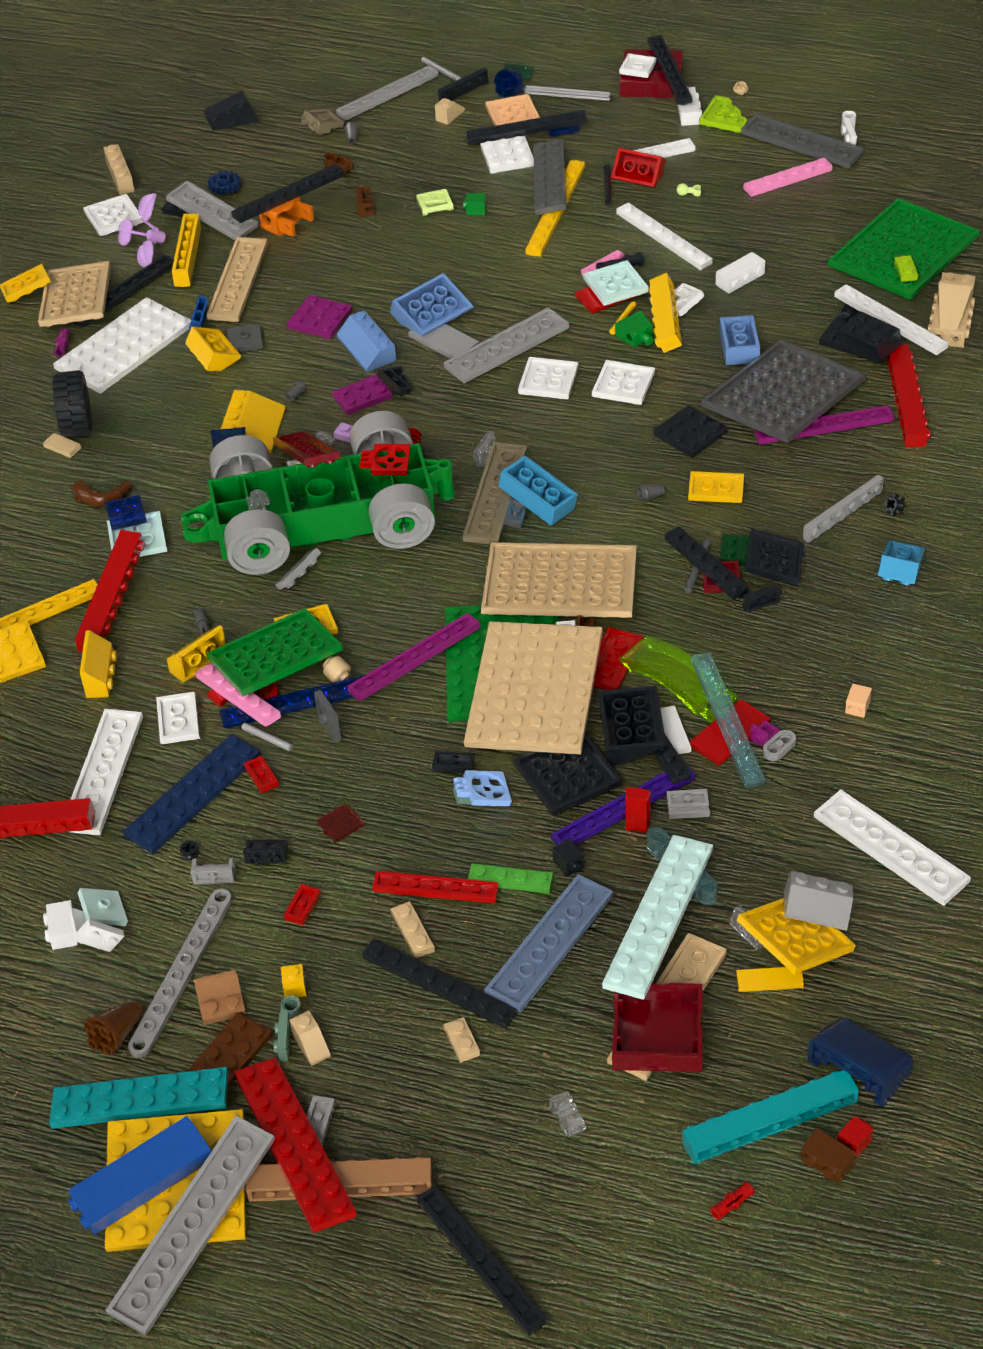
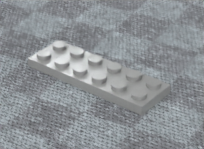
[167,181,258,240]

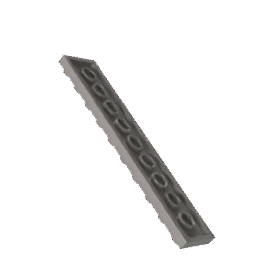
[105,1116,275,1336]

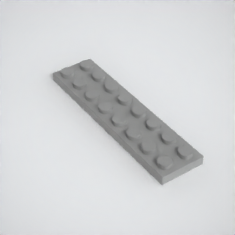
[444,307,569,384]

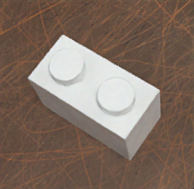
[43,900,78,950]

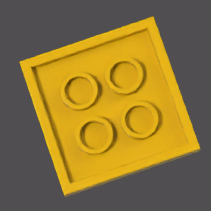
[0,620,46,683]

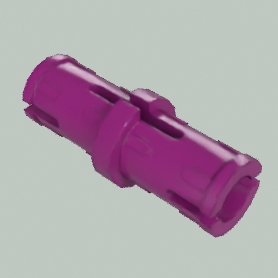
[54,328,70,357]

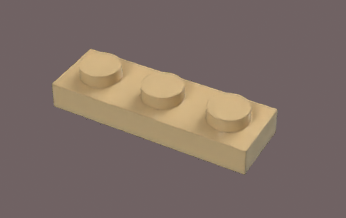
[391,901,435,959]

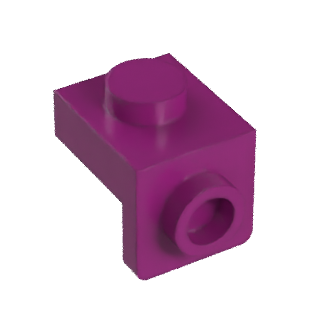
[750,720,781,747]

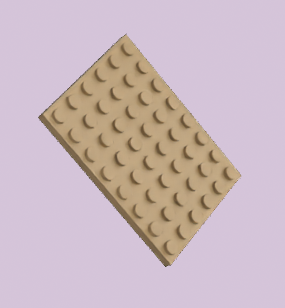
[481,542,637,618]
[464,622,603,754]

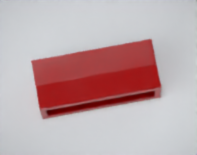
[625,788,650,833]

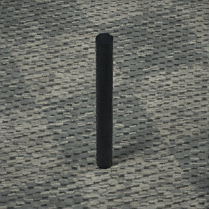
[604,165,611,206]

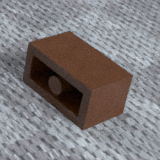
[801,1128,856,1184]

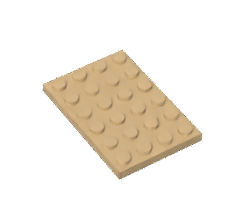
[38,261,111,327]

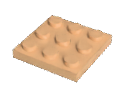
[485,94,540,126]

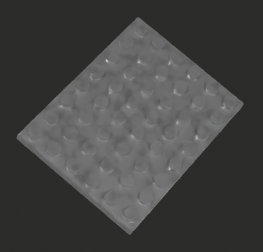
[701,340,866,443]

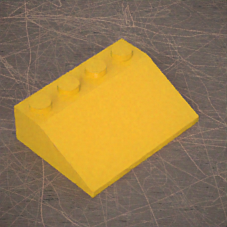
[219,390,286,453]

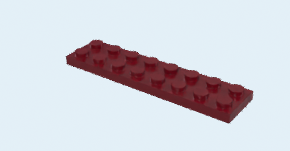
[273,431,340,468]

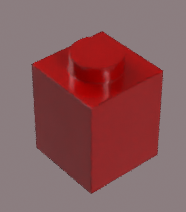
[837,1116,873,1159]

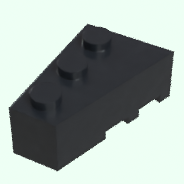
[203,90,258,131]

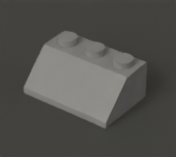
[784,871,853,931]

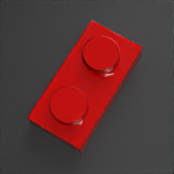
[244,756,279,794]
[284,884,321,925]

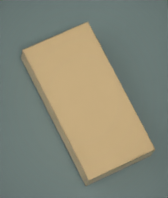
[43,433,81,458]

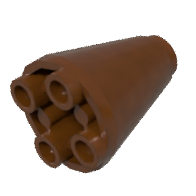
[83,1001,143,1056]

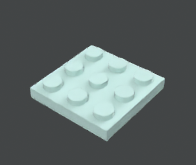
[583,260,648,306]
[107,511,167,557]

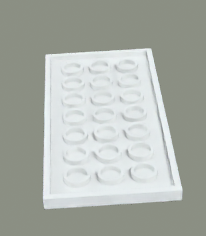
[53,297,191,394]

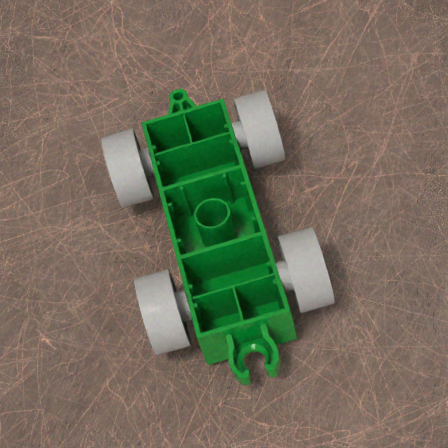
[180,411,455,575]

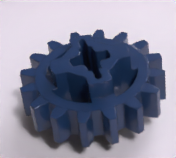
[207,170,241,196]

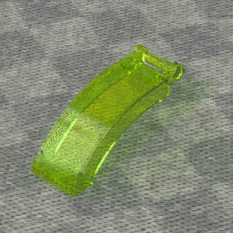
[619,637,737,722]

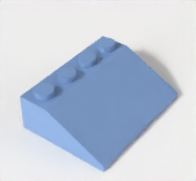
[390,273,474,336]

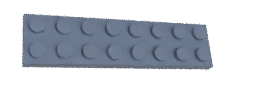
[485,874,613,1013]

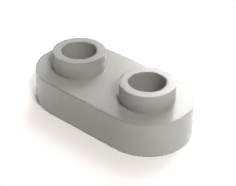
[763,730,796,761]

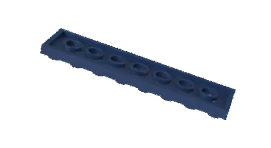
[123,734,261,854]

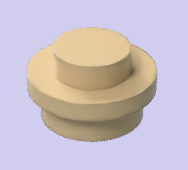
[733,81,748,95]

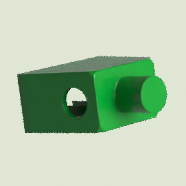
[615,311,654,347]

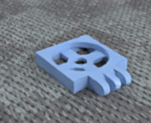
[453,770,512,806]

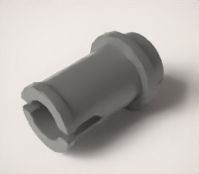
[285,381,306,401]

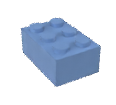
[719,315,760,365]

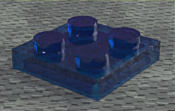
[105,495,147,531]

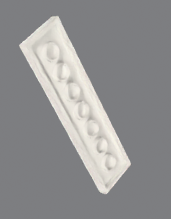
[71,709,143,835]
[814,789,971,906]

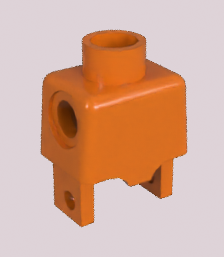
[259,196,314,237]

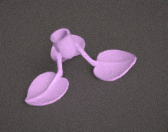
[118,193,165,267]

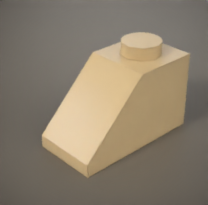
[435,98,465,125]
[289,1011,331,1066]

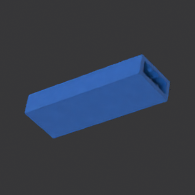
[68,1116,211,1235]

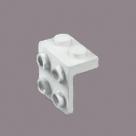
[69,908,124,952]

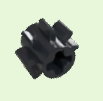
[883,493,907,516]

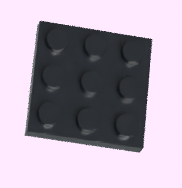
[653,405,727,458]
[744,528,804,586]

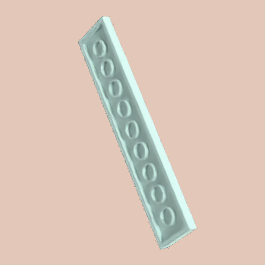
[602,835,713,1000]

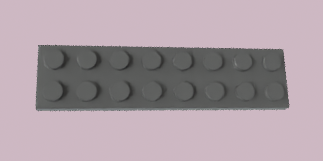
[741,114,864,168]
[533,139,567,215]

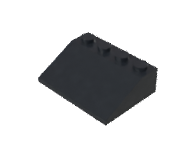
[598,686,666,765]

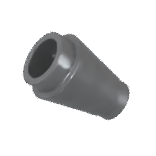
[344,122,359,144]
[637,484,665,501]

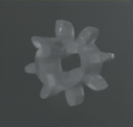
[246,489,270,510]

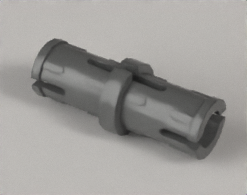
[193,607,210,636]

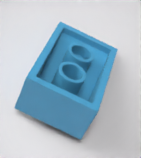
[878,540,925,585]

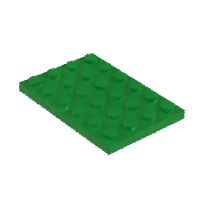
[206,608,343,697]

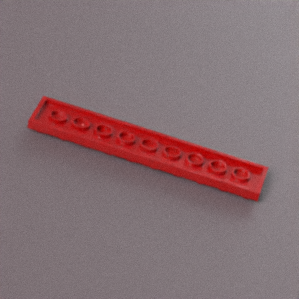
[234,1057,357,1233]

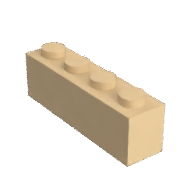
[103,144,134,195]

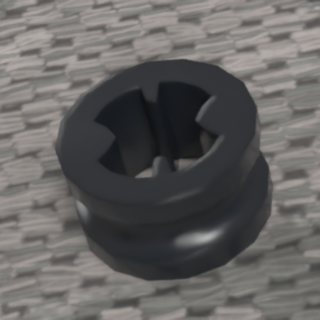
[180,841,199,860]

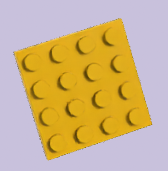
[737,898,856,975]

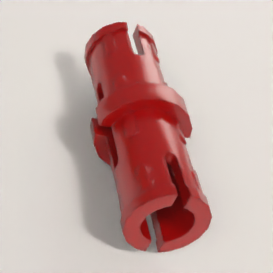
[710,1182,755,1220]

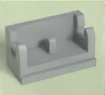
[190,857,236,885]

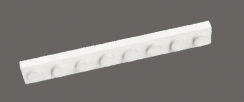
[616,203,712,270]
[835,284,948,355]

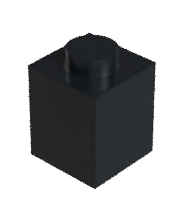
[552,839,584,877]

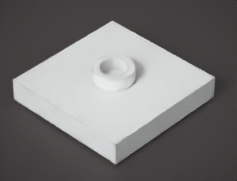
[619,54,656,78]

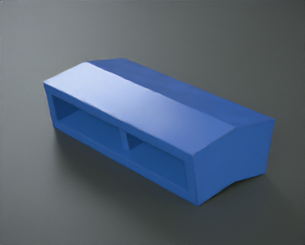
[189,295,208,330]

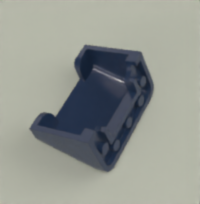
[807,1018,913,1107]

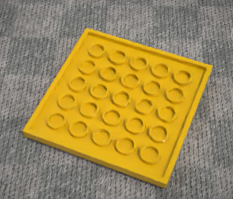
[105,1109,246,1252]

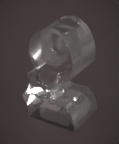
[549,1091,586,1137]

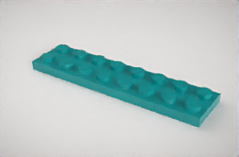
[49,1067,229,1129]

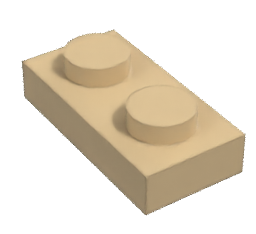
[443,1017,480,1063]

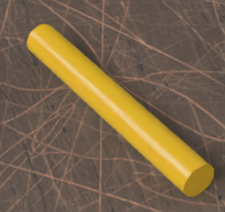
[609,301,636,335]

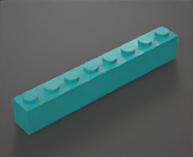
[682,1070,859,1164]

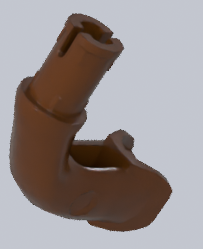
[72,481,132,508]

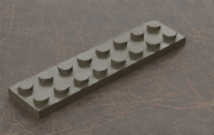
[463,442,527,545]

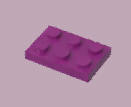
[332,374,392,415]

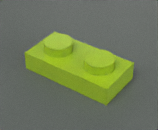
[894,255,918,282]

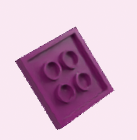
[287,295,353,339]

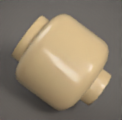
[323,656,351,684]

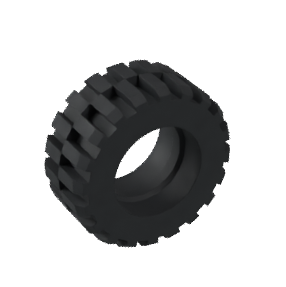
[52,370,92,438]

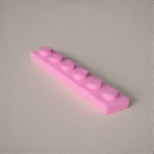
[743,158,833,197]
[195,663,281,727]

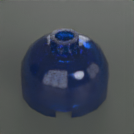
[494,68,524,98]

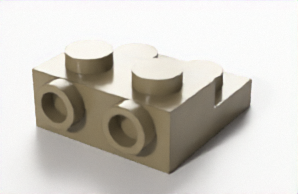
[302,109,344,135]

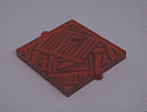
[316,804,364,843]

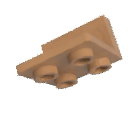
[194,970,246,1025]

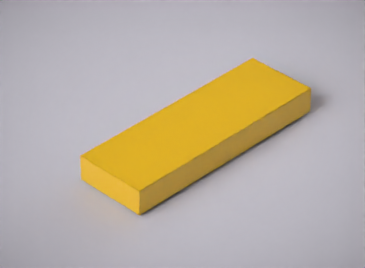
[736,967,804,992]

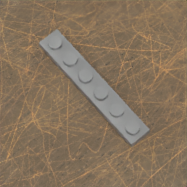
[803,475,884,543]

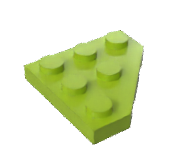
[699,95,747,133]

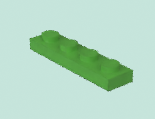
[468,863,553,894]

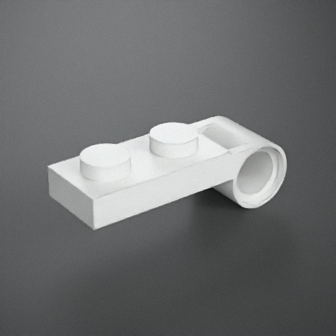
[841,111,857,145]

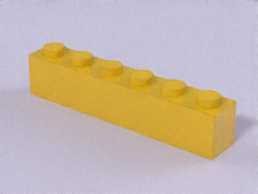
[172,214,201,287]
[648,273,682,353]

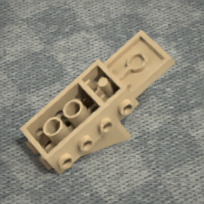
[928,272,976,347]

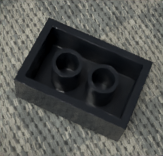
[839,311,902,363]

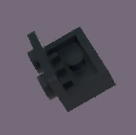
[243,839,288,864]

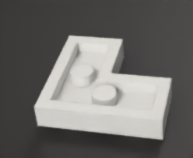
[675,283,704,316]

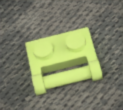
[416,189,453,216]

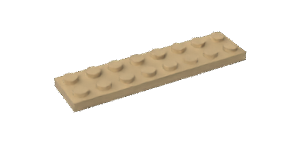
[206,237,268,322]
[607,933,727,1081]

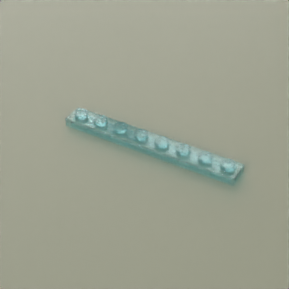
[691,652,766,788]

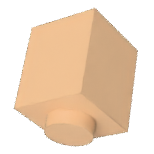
[845,684,872,718]

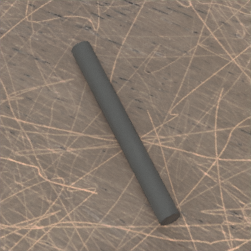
[684,539,711,593]

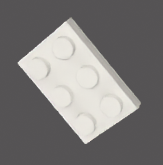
[156,692,200,744]

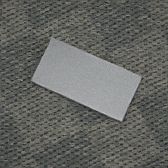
[408,324,479,359]

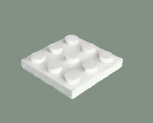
[481,136,534,174]
[83,194,143,236]
[518,357,578,399]
[592,360,655,405]

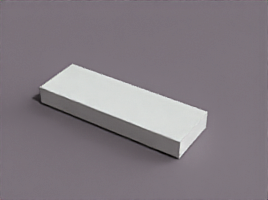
[660,705,691,754]

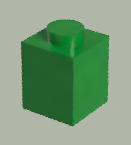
[463,193,486,215]

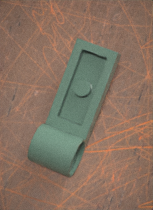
[274,996,302,1062]

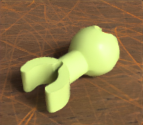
[676,183,701,196]

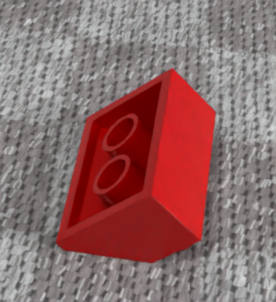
[611,148,666,188]

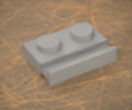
[667,789,710,819]

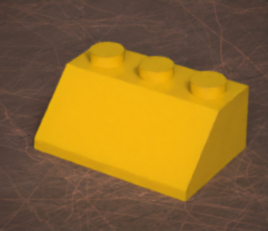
[185,327,241,372]
[167,625,226,683]
[80,631,117,698]

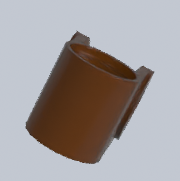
[324,152,354,177]

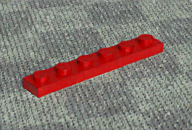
[372,871,499,904]

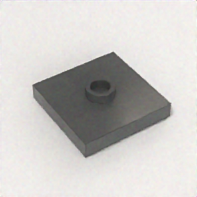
[227,324,263,352]
[314,690,341,743]

